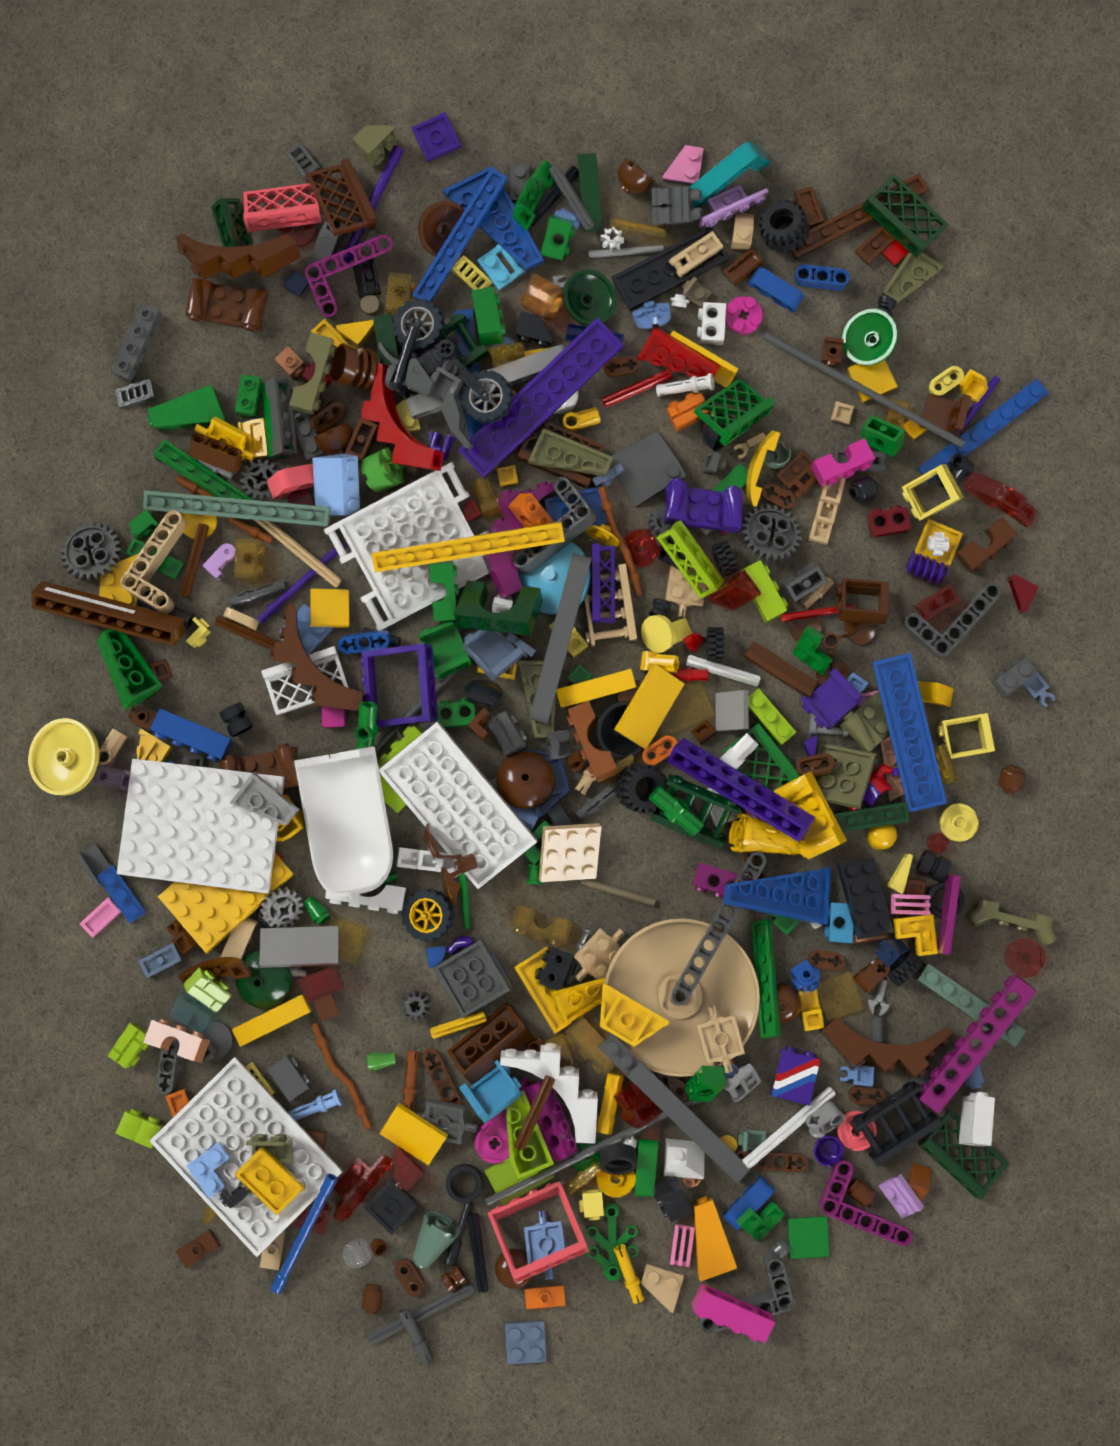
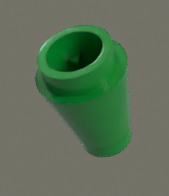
[303,896,331,925]

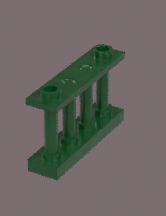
[440,313,491,369]
[650,774,741,850]

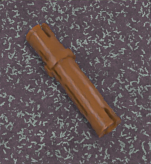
[402,1051,419,1111]

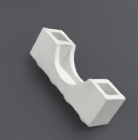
[325,885,407,914]

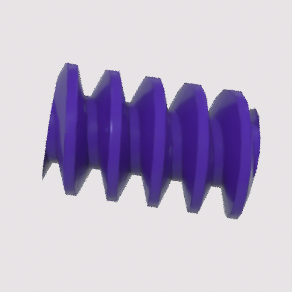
[906,550,949,586]

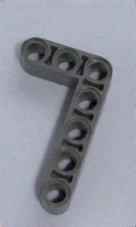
[513,477,596,574]
[902,582,1002,658]
[698,1251,794,1334]

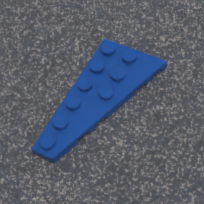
[442,166,544,271]
[723,867,832,925]

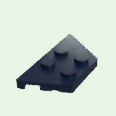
[520,748,570,819]

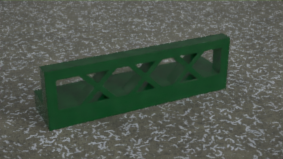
[211,198,253,271]
[834,802,910,832]

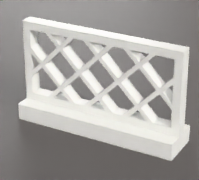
[261,646,349,716]

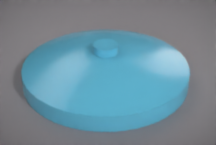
[517,542,592,615]

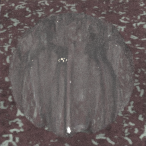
[342,1239,372,1268]

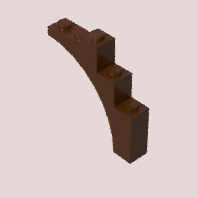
[176,233,301,280]
[270,604,364,711]
[821,1017,953,1078]

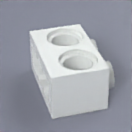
[697,302,726,345]

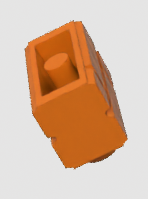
[666,392,711,432]

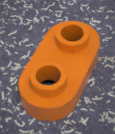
[642,736,677,766]

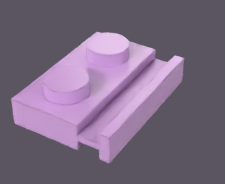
[879,1174,924,1218]

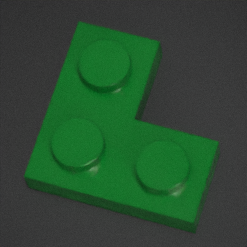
[792,625,833,676]
[736,1201,785,1242]

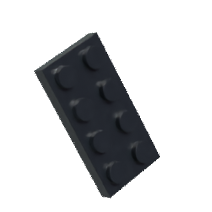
[837,858,895,940]

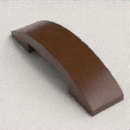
[178,957,252,984]

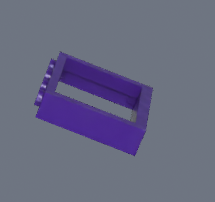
[361,643,438,729]

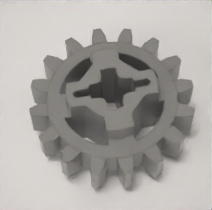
[260,887,303,928]

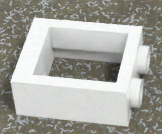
[959,1092,995,1147]

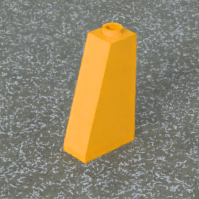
[693,1196,737,1282]

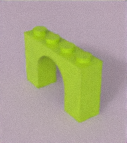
[377,724,425,813]

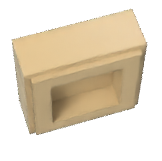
[831,401,854,425]

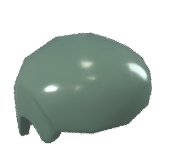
[763,441,791,469]

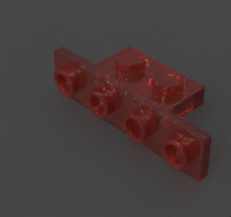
[333,1154,394,1222]

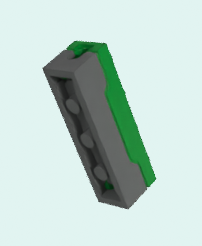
[261,377,298,459]

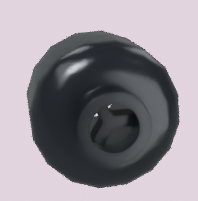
[849,476,879,503]

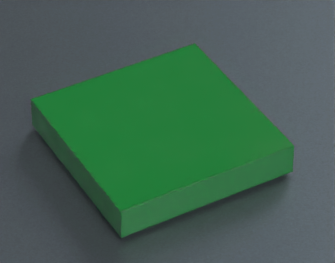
[787,1216,829,1259]

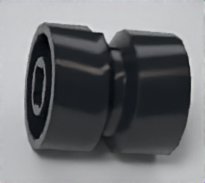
[219,702,254,738]
[915,849,951,883]

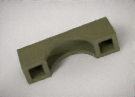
[289,333,337,416]

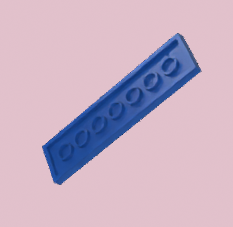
[872,653,947,812]

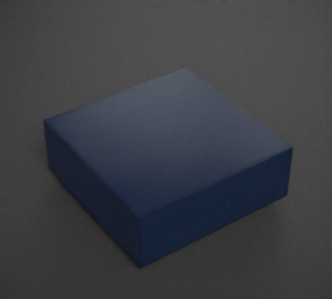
[284,271,309,297]

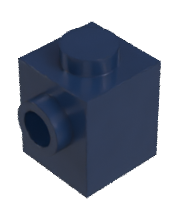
[875,937,909,968]

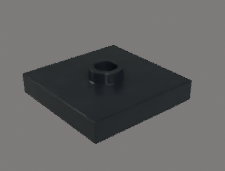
[364,1178,419,1235]

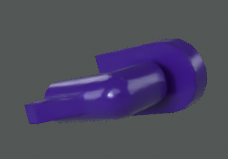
[428,431,456,460]

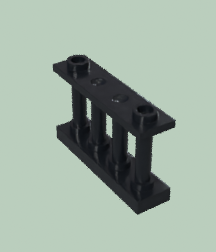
[849,1081,943,1167]

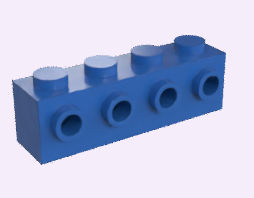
[150,709,233,763]

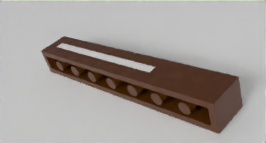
[31,581,184,646]

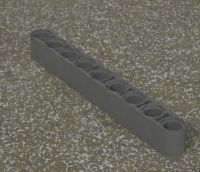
[529,553,592,724]
[669,852,766,1006]

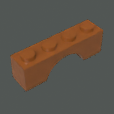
[567,701,619,782]

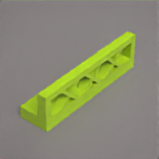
[657,520,724,599]

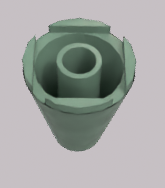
[412,1211,461,1268]

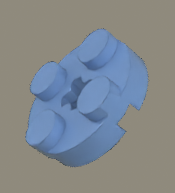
[633,301,671,329]

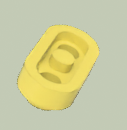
[928,366,964,397]

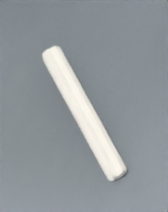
[686,655,760,686]

